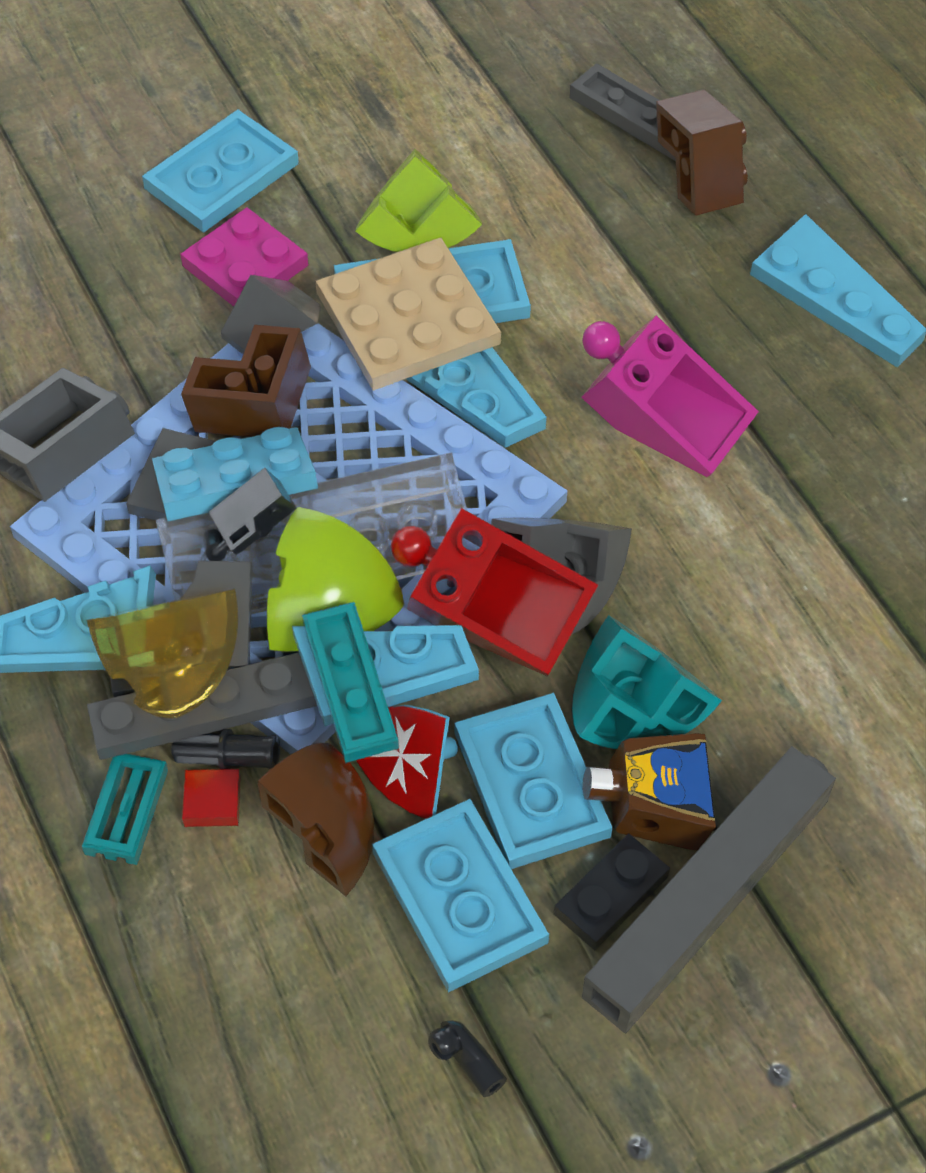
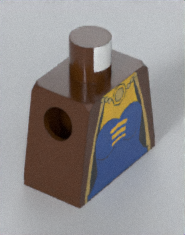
[582,733,716,850]

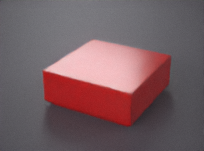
[182,769,241,827]

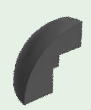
[491,518,632,634]

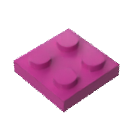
[180,207,308,307]

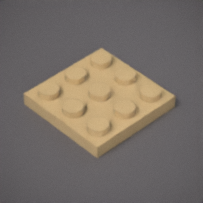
[316,238,501,391]

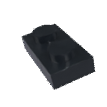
[554,833,670,951]

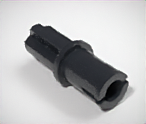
[171,729,280,769]

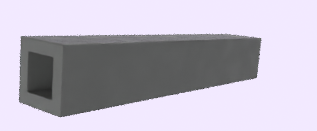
[581,746,836,1034]

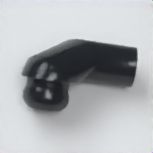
[428,1020,507,1097]

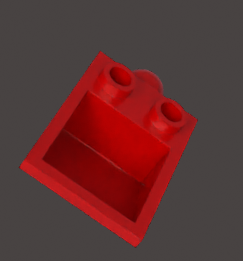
[391,508,598,677]

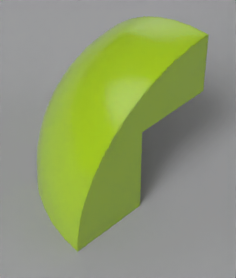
[355,149,482,252]
[267,507,405,651]

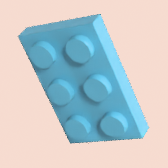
[142,109,299,233]
[152,427,318,522]
[454,693,612,869]
[372,799,549,993]

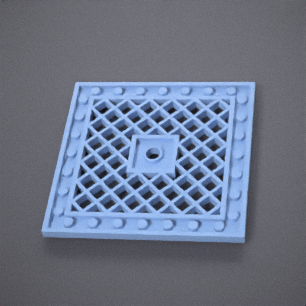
[10,323,568,754]

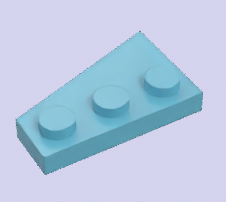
[292,625,479,726]

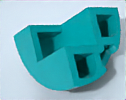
[572,615,722,749]

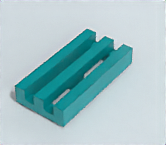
[82,754,168,865]

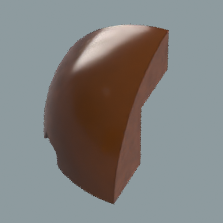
[258,743,374,897]

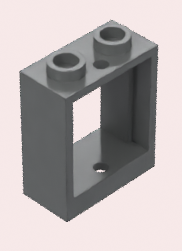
[0,368,135,502]

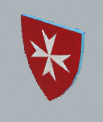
[356,705,458,819]

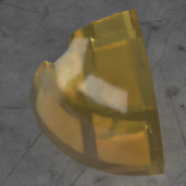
[87,589,238,719]

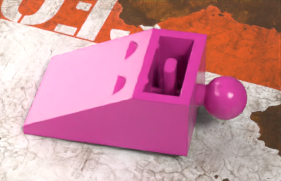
[581,315,759,477]

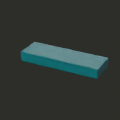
[302,602,399,763]

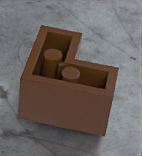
[656,89,748,216]
[181,325,311,437]

